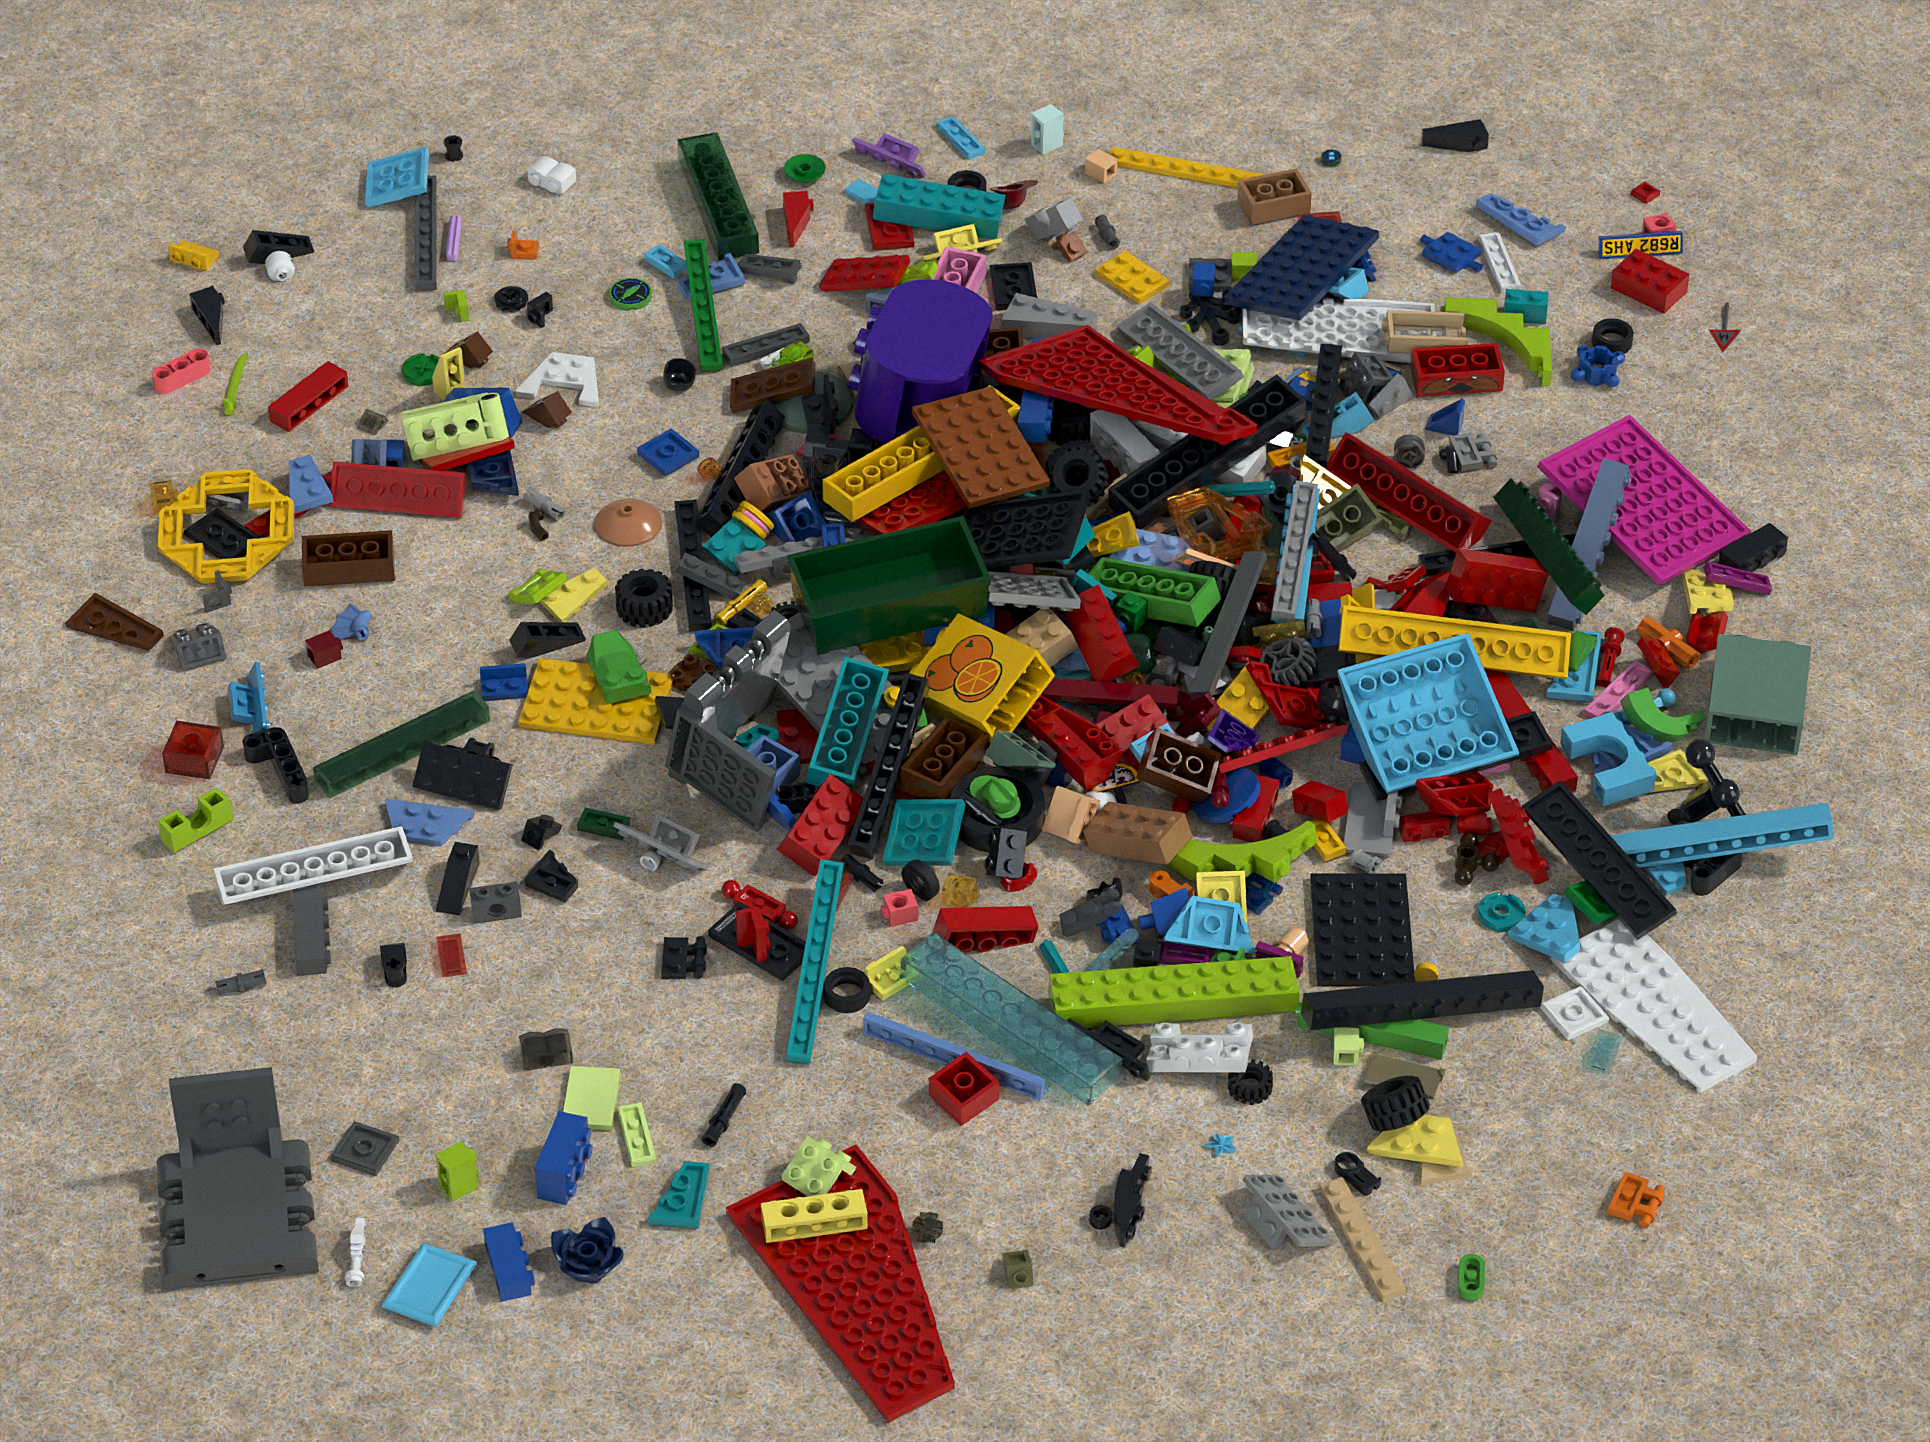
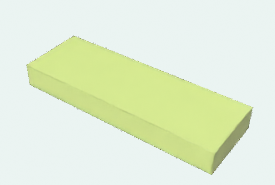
[617,1102,656,1168]

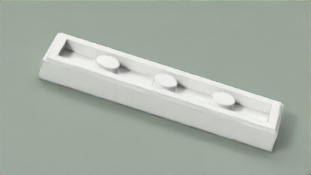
[1478,233,1521,293]

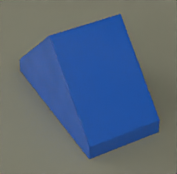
[1425,398,1465,436]

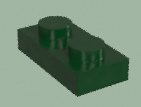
[577,808,630,840]

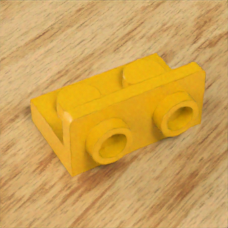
[168,240,219,271]

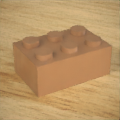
[1237,168,1312,225]

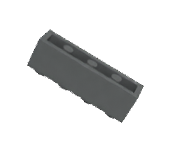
[293,887,331,976]

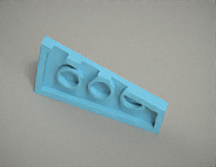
[1546,630,1602,702]

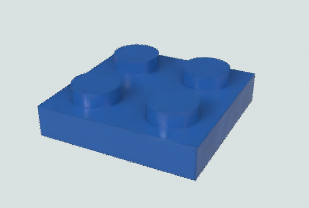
[637,428,699,476]

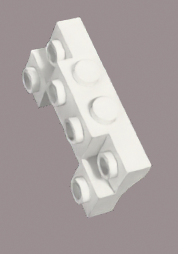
[1146,1022,1254,1072]

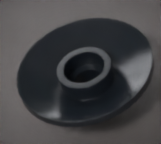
[1260,472,1299,514]

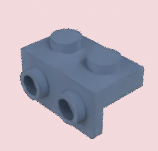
[351,439,387,466]

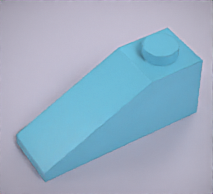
[1301,392,1375,438]

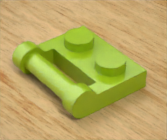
[508,568,567,604]

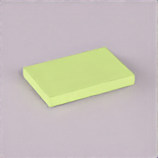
[563,1066,621,1131]

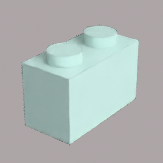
[1031,104,1064,154]

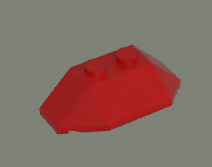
[1415,772,1493,816]

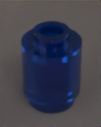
[1259,758,1293,789]

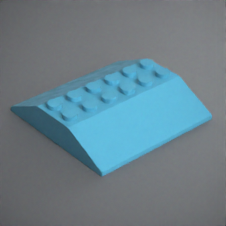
[1337,633,1519,793]

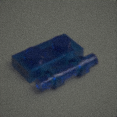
[1245,872,1283,915]

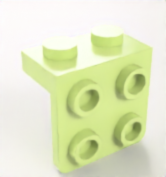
[782,1136,857,1197]

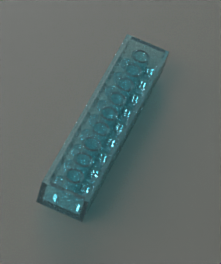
[900,932,1123,1106]

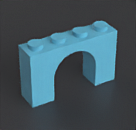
[1560,712,1657,806]

